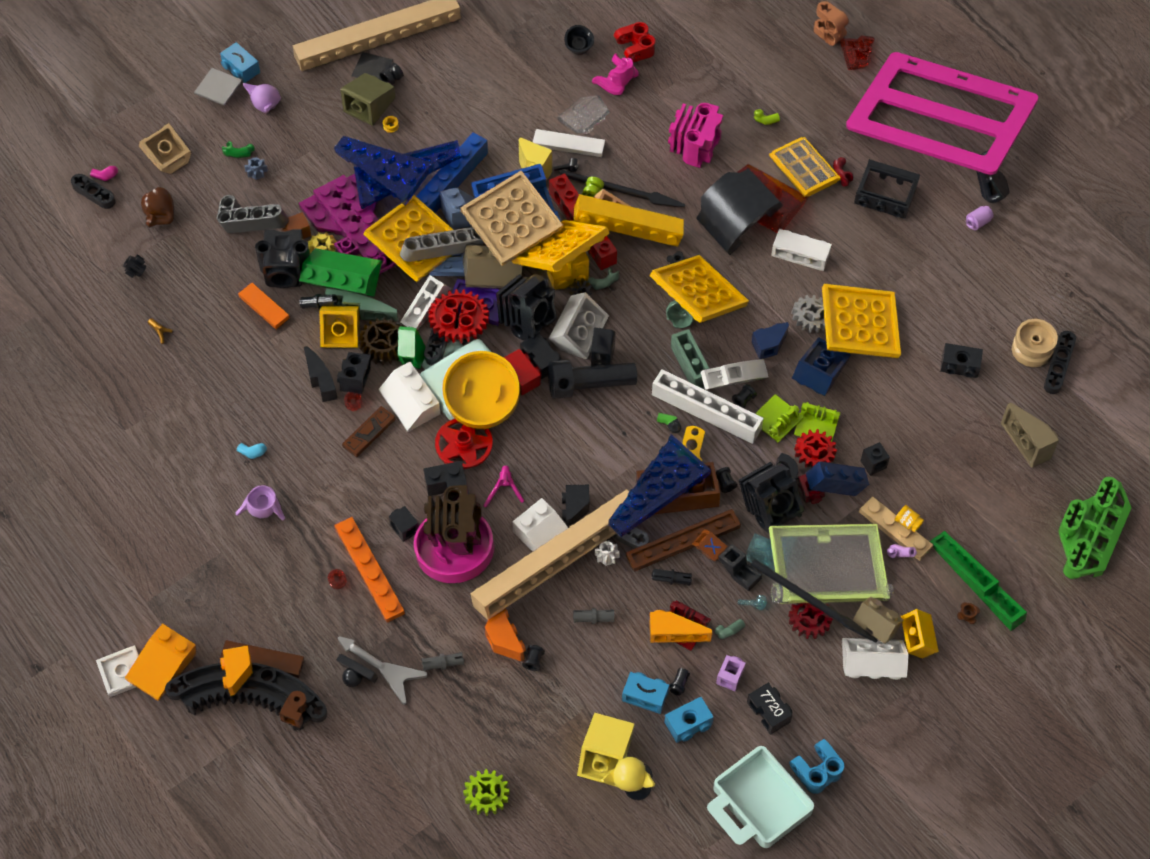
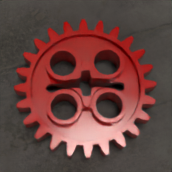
[428,289,489,343]

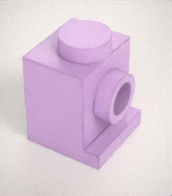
[716,655,746,691]

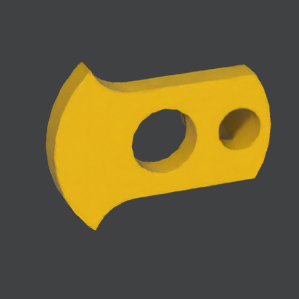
[675,426,705,464]

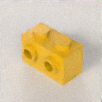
[901,609,939,659]

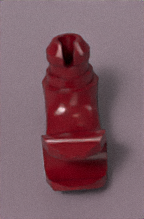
[833,157,853,187]

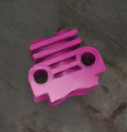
[668,103,723,168]

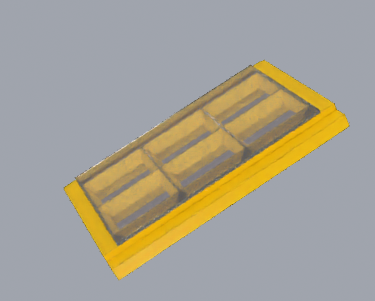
[769,137,841,197]

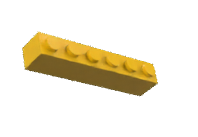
[573,194,684,247]

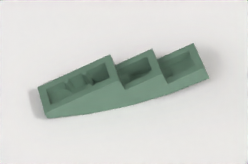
[325,288,398,322]

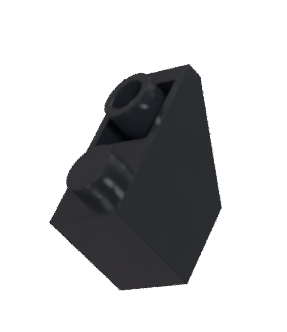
[562,484,590,528]

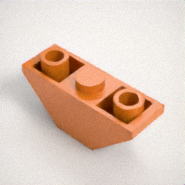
[485,608,526,661]

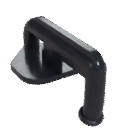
[976,150,1010,203]

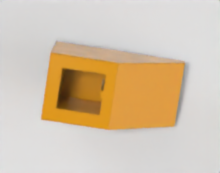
[220,646,253,696]

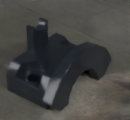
[776,453,799,480]

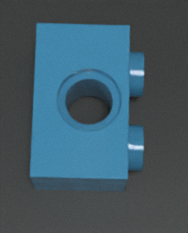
[664,697,714,743]

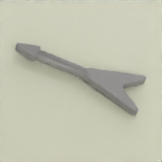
[338,636,427,705]

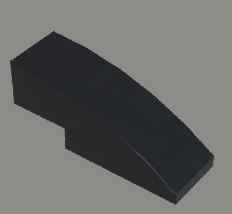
[304,346,337,402]

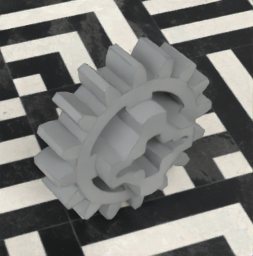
[791,295,825,333]

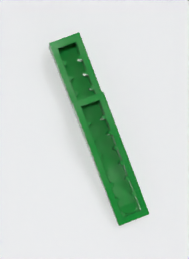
[930,531,1027,631]

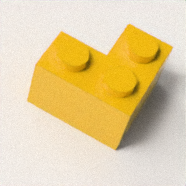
[547,252,589,290]

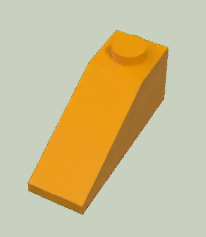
[649,610,712,643]

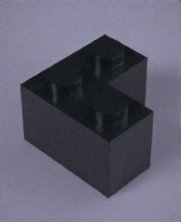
[423,461,469,496]

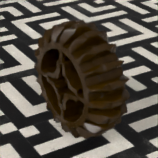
[358,317,404,365]

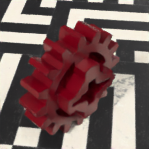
[788,603,833,639]

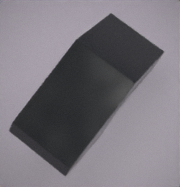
[718,544,762,591]

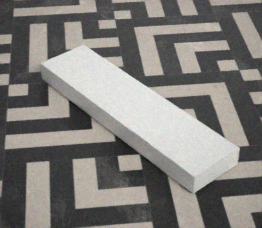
[533,129,605,157]

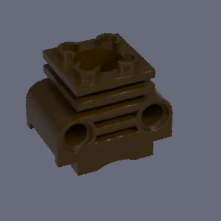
[424,485,482,555]

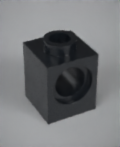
[860,442,890,476]
[389,506,419,542]

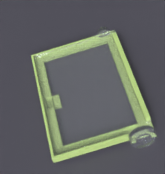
[769,524,894,604]

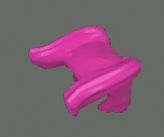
[592,53,639,95]

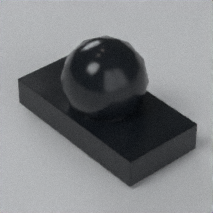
[336,654,378,687]

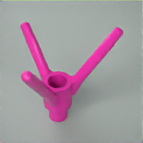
[483,466,524,508]

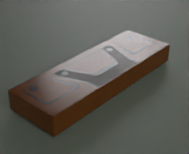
[342,406,396,458]

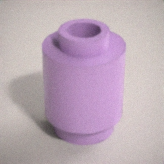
[966,206,993,230]

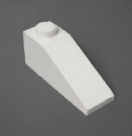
[400,275,451,330]

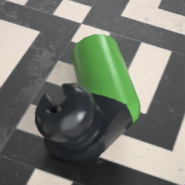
[657,413,681,434]

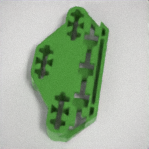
[1058,477,1131,579]

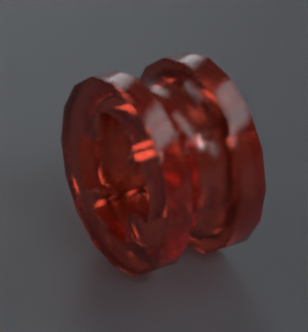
[344,392,362,411]
[328,569,347,589]

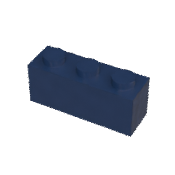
[806,461,870,496]

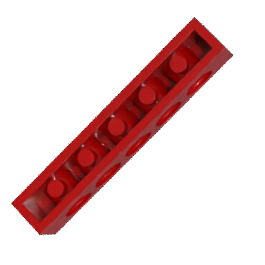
[549,173,617,270]

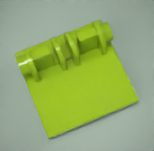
[755,394,804,443]
[794,402,840,442]

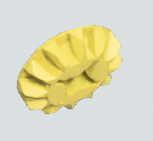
[308,232,337,253]

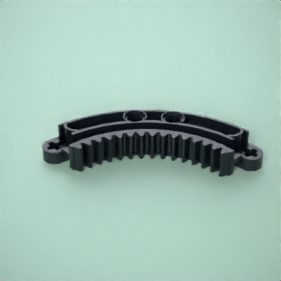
[165,663,328,731]

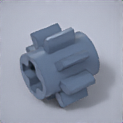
[244,157,268,180]

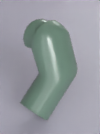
[715,619,745,639]

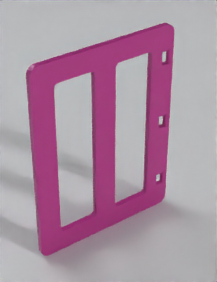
[846,52,1038,175]

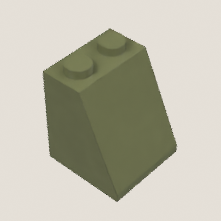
[340,73,396,126]

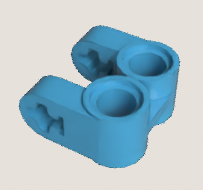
[789,739,844,794]

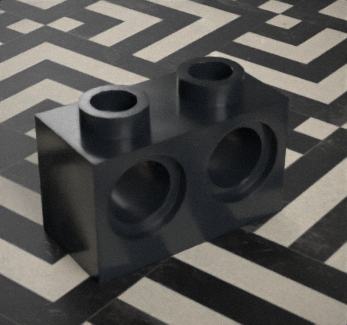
[337,352,371,394]

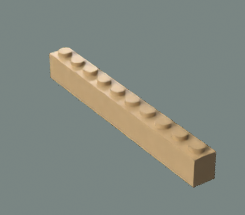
[292,0,461,71]
[470,489,643,620]

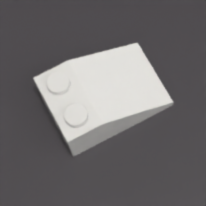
[512,498,568,552]

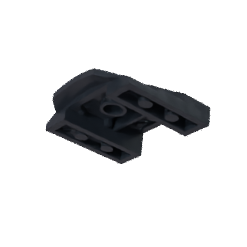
[696,168,783,255]

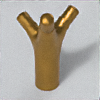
[148,318,173,344]

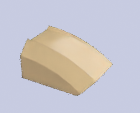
[139,123,191,174]

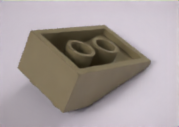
[1001,403,1059,468]

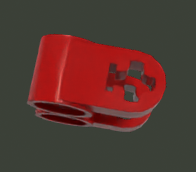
[614,22,655,63]

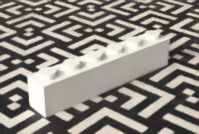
[652,369,763,444]

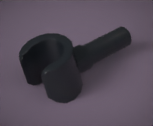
[553,158,579,172]

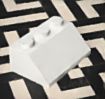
[548,292,609,359]
[379,362,441,432]
[842,638,909,680]

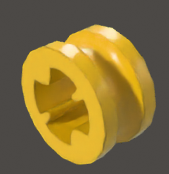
[383,116,399,133]

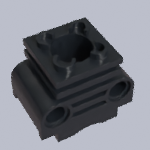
[496,274,557,341]
[738,462,804,534]

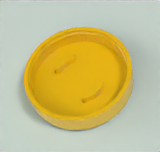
[442,351,520,429]

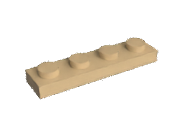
[859,496,933,561]

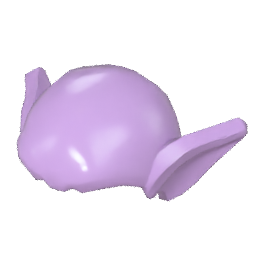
[243,83,281,113]
[236,485,285,520]

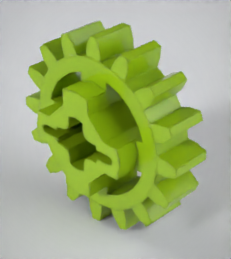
[463,769,510,816]

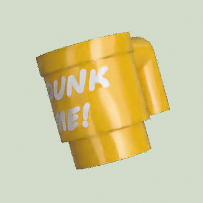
[894,505,924,533]

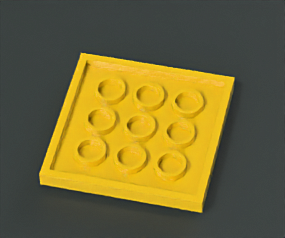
[363,194,453,282]
[511,220,610,272]
[650,255,749,323]
[822,284,901,358]

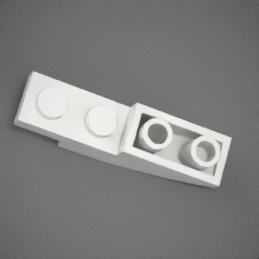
[701,359,768,390]

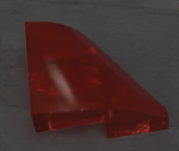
[840,35,875,70]

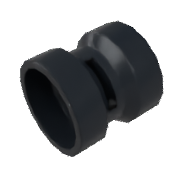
[379,63,404,85]

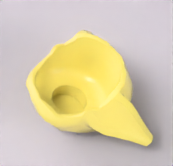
[601,757,655,792]

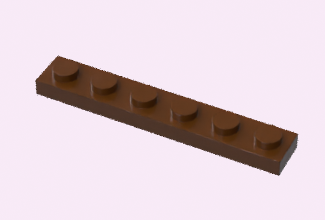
[626,509,741,572]

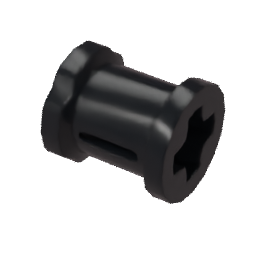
[732,384,757,408]
[716,467,738,493]
[522,645,545,671]

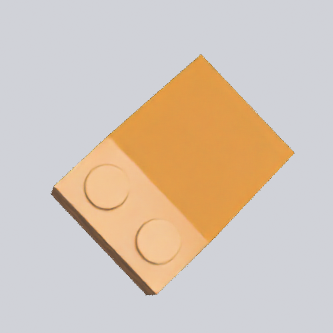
[125,623,196,701]

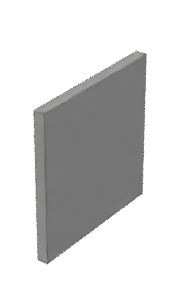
[194,68,242,106]

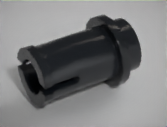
[669,668,690,696]

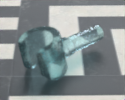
[738,595,767,610]

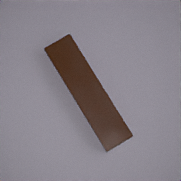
[220,640,305,678]

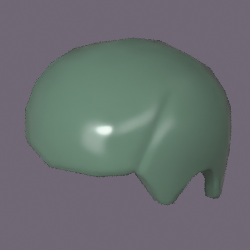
[666,300,694,328]

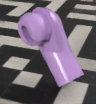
[887,544,917,558]

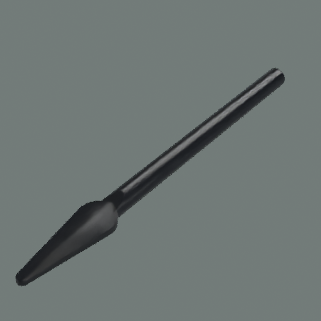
[560,170,685,207]
[751,559,878,643]

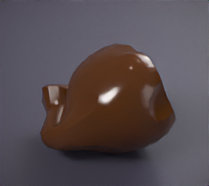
[141,187,174,228]

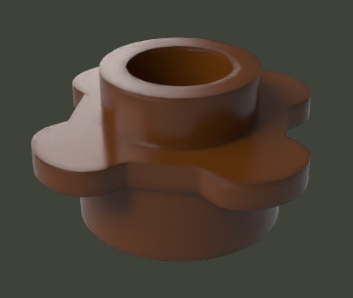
[957,602,980,624]

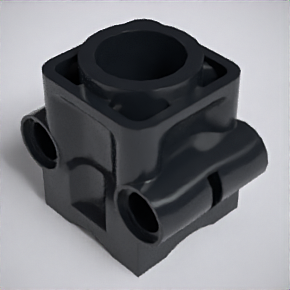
[255,229,310,288]

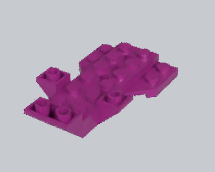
[298,171,397,274]

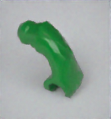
[222,141,255,158]

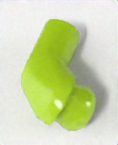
[754,109,780,125]

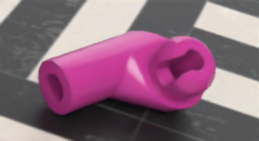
[90,166,118,181]

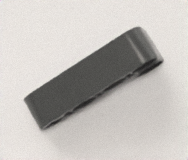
[217,195,289,233]

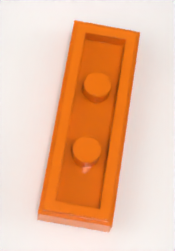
[238,283,290,329]

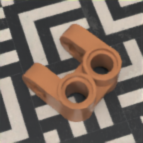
[814,1,849,46]

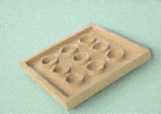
[460,171,563,266]

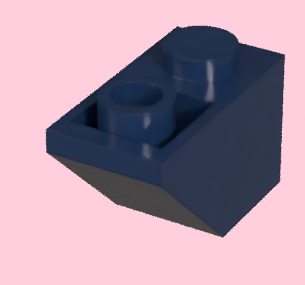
[752,322,789,359]

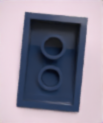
[792,337,851,396]

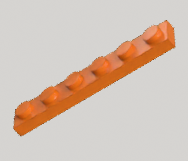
[334,517,405,623]

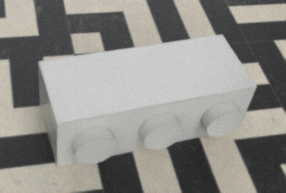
[771,229,832,271]

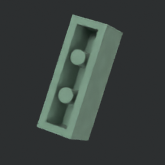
[671,329,710,388]

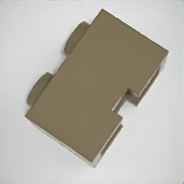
[853,597,904,644]

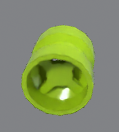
[582,177,604,197]

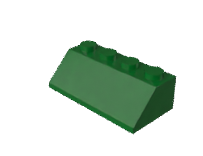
[299,248,382,297]

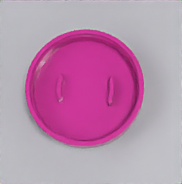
[414,517,494,583]

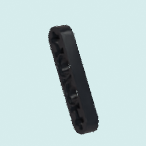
[1044,331,1076,394]

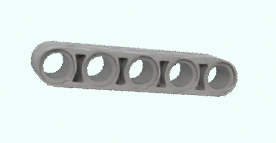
[400,227,484,262]

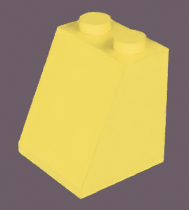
[577,713,634,787]

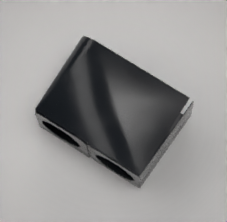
[591,327,616,366]

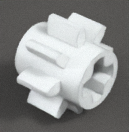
[595,541,620,566]

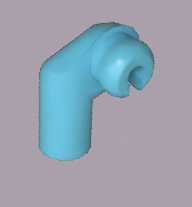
[237,443,267,459]

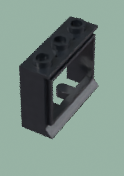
[854,159,920,219]

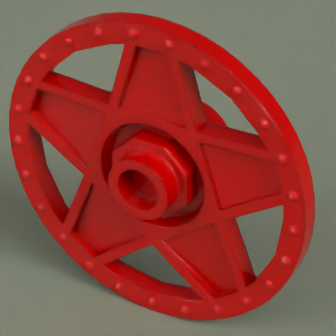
[435,419,493,469]

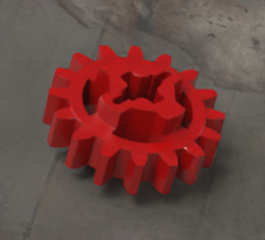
[794,429,837,468]

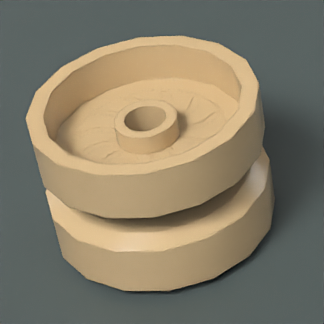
[1011,319,1058,367]

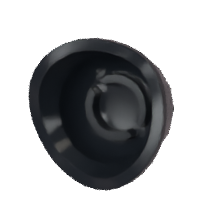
[564,25,594,55]

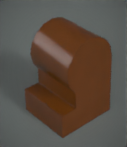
[279,691,307,728]

